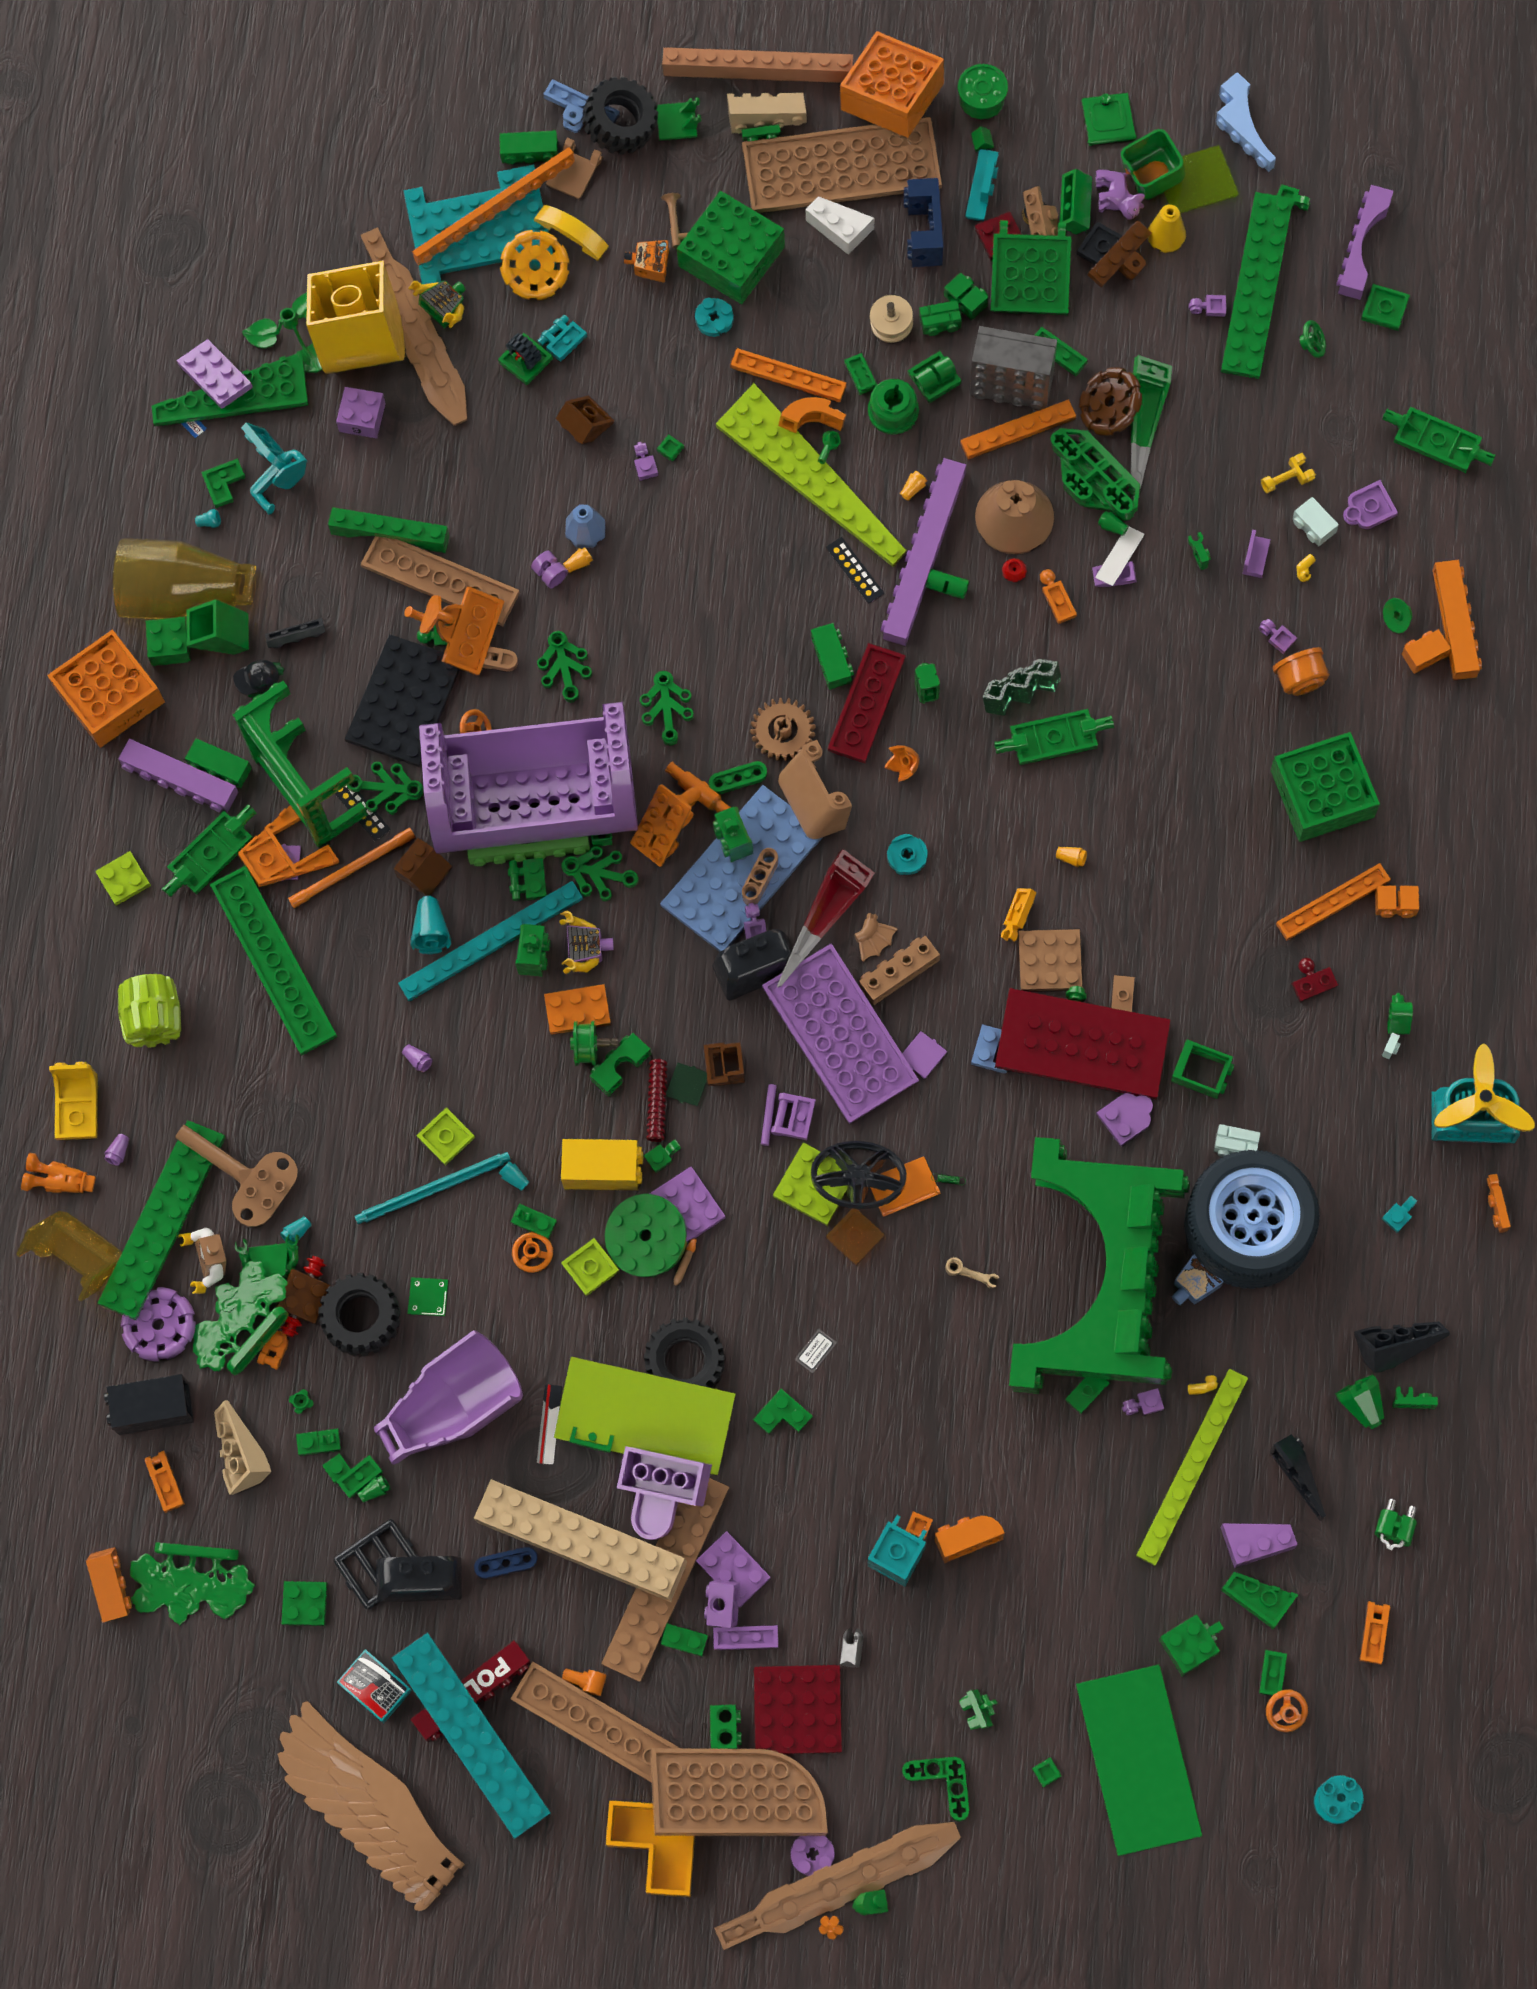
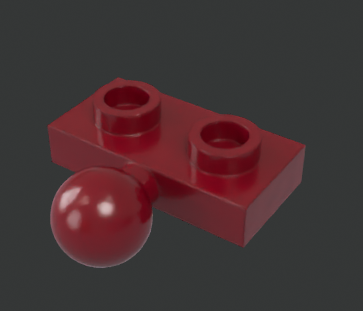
[1291,958,1338,1002]

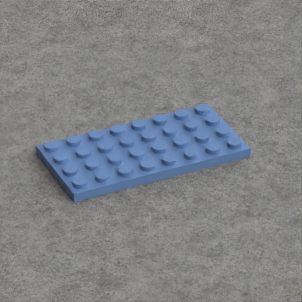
[660,785,823,952]

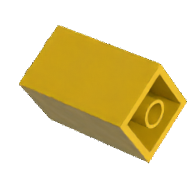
[561,1139,643,1190]

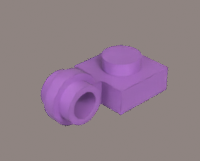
[1188,295,1226,317]
[634,442,658,481]
[1259,619,1297,654]
[744,903,766,939]
[1122,1388,1164,1416]

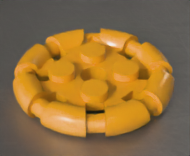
[500,230,570,300]

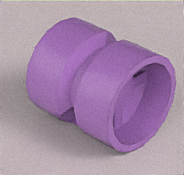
[531,550,568,588]

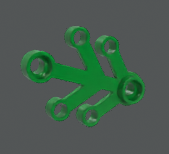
[537,631,592,703]
[640,671,694,746]
[347,762,424,814]
[562,846,638,901]

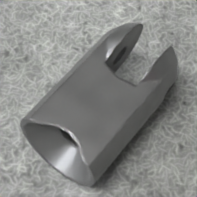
[840,1628,863,1667]

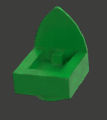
[852,1890,888,1915]

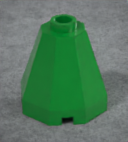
[1335,1374,1384,1429]

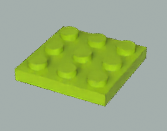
[773,1143,847,1226]

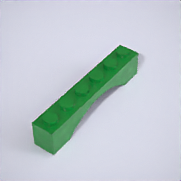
[328,507,450,553]

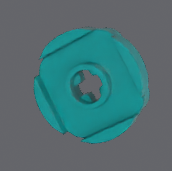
[695,298,734,337]
[887,834,927,875]

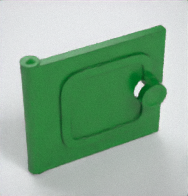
[1081,93,1137,146]

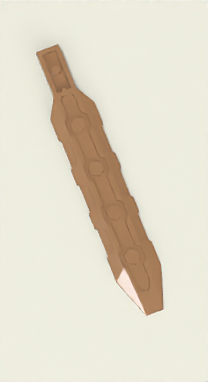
[360,227,467,426]
[714,1822,961,1950]

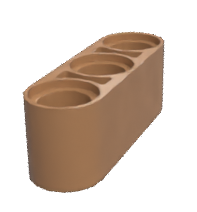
[742,848,778,905]

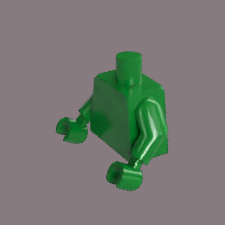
[235,1234,299,1280]

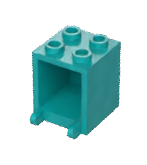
[868,1515,927,1587]

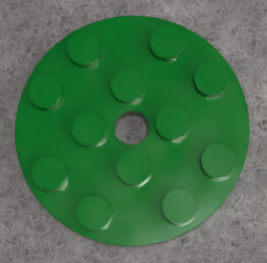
[605,1194,687,1277]

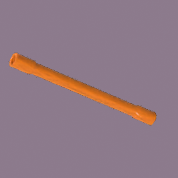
[288,827,416,908]

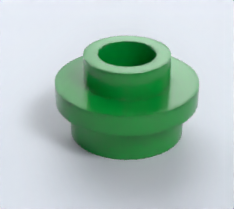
[1066,986,1086,1002]

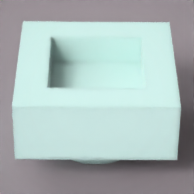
[1382,1033,1401,1059]

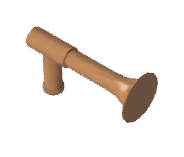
[661,193,689,248]

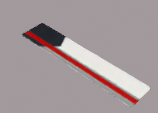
[537,1384,562,1464]

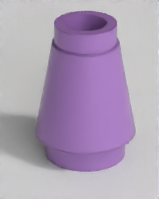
[402,1044,433,1072]
[104,1134,129,1166]

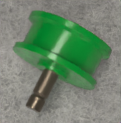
[570,1020,618,1066]

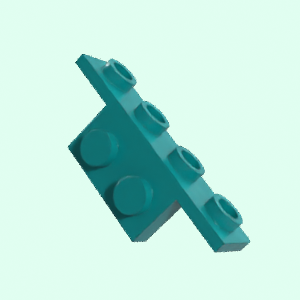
[965,149,999,221]

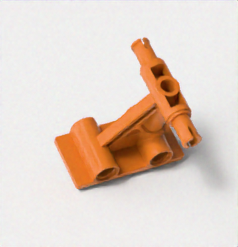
[630,762,731,867]

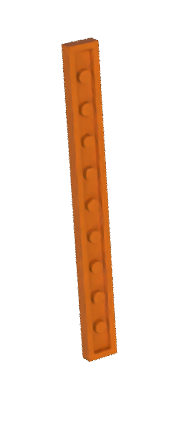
[412,147,575,265]

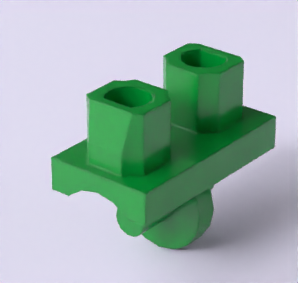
[959,1689,998,1730]

